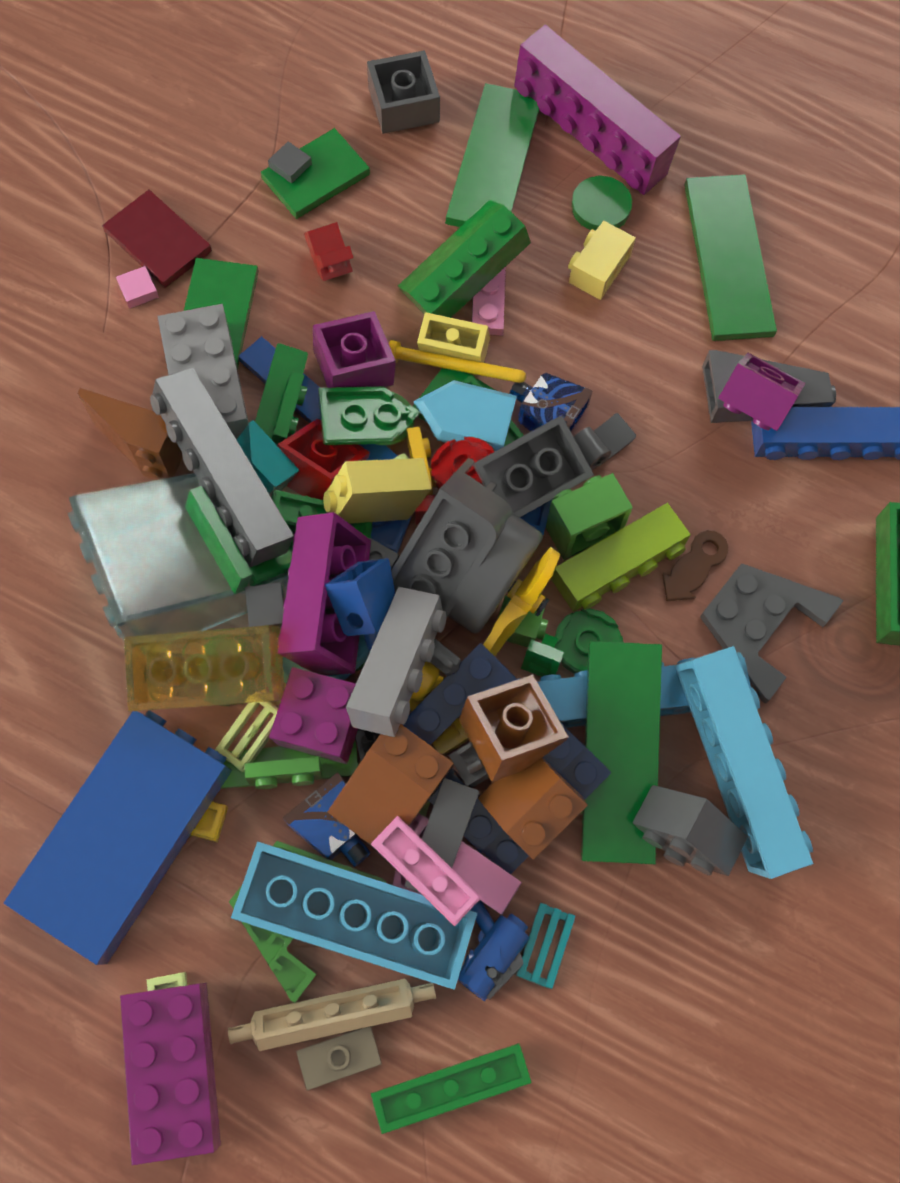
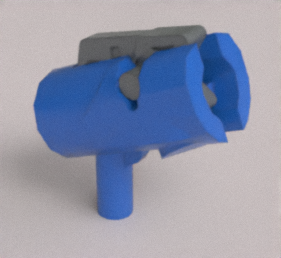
[458,901,530,1001]

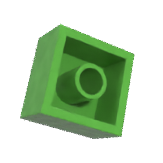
[545,473,633,560]

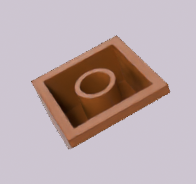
[459,675,569,782]
[478,757,588,860]

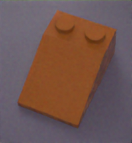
[77,388,183,482]
[327,724,454,846]

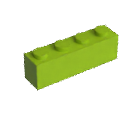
[551,502,691,612]

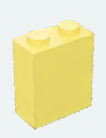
[323,458,431,524]

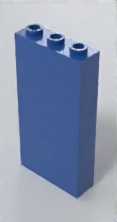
[3,709,232,965]

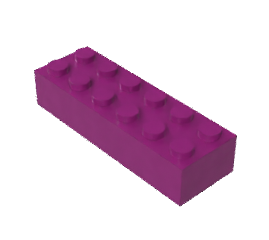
[514,25,681,195]

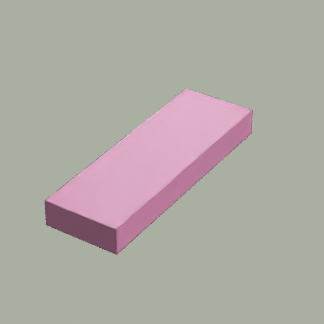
[371,816,481,926]

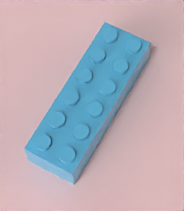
[675,646,813,879]
[231,841,477,990]

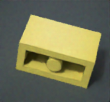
[568,220,636,300]
[417,312,490,363]

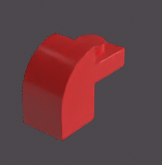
[304,222,354,281]

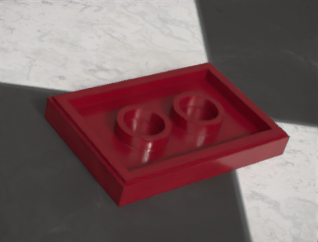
[102,189,212,288]

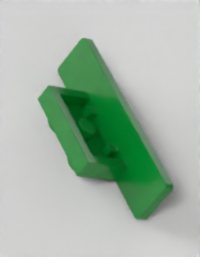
[255,343,308,446]

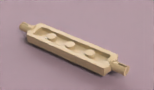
[228,979,436,1051]

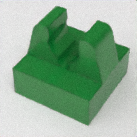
[521,633,564,677]

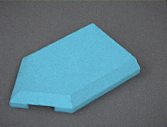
[414,380,517,451]

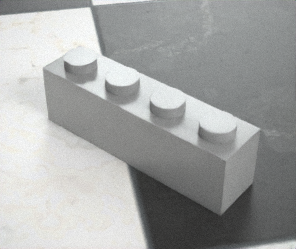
[346,587,446,737]

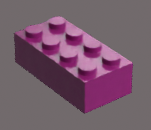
[278,512,371,676]
[120,982,221,1166]

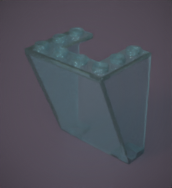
[68,473,289,656]

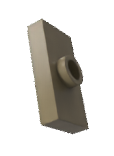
[296,1026,382,1090]

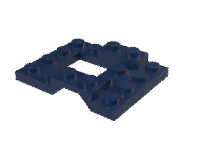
[402,643,611,874]

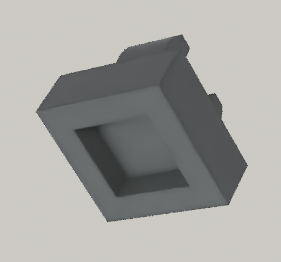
[449,742,489,788]

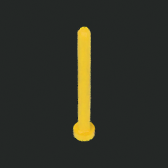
[389,340,526,383]

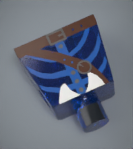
[509,373,593,432]

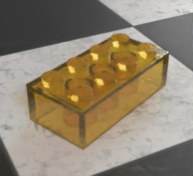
[124,625,285,712]

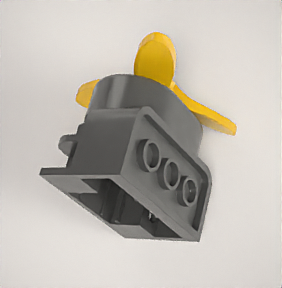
[391,458,560,656]

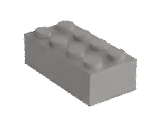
[158,304,249,440]

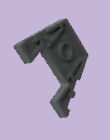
[700,563,843,704]

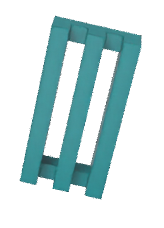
[516,903,576,989]

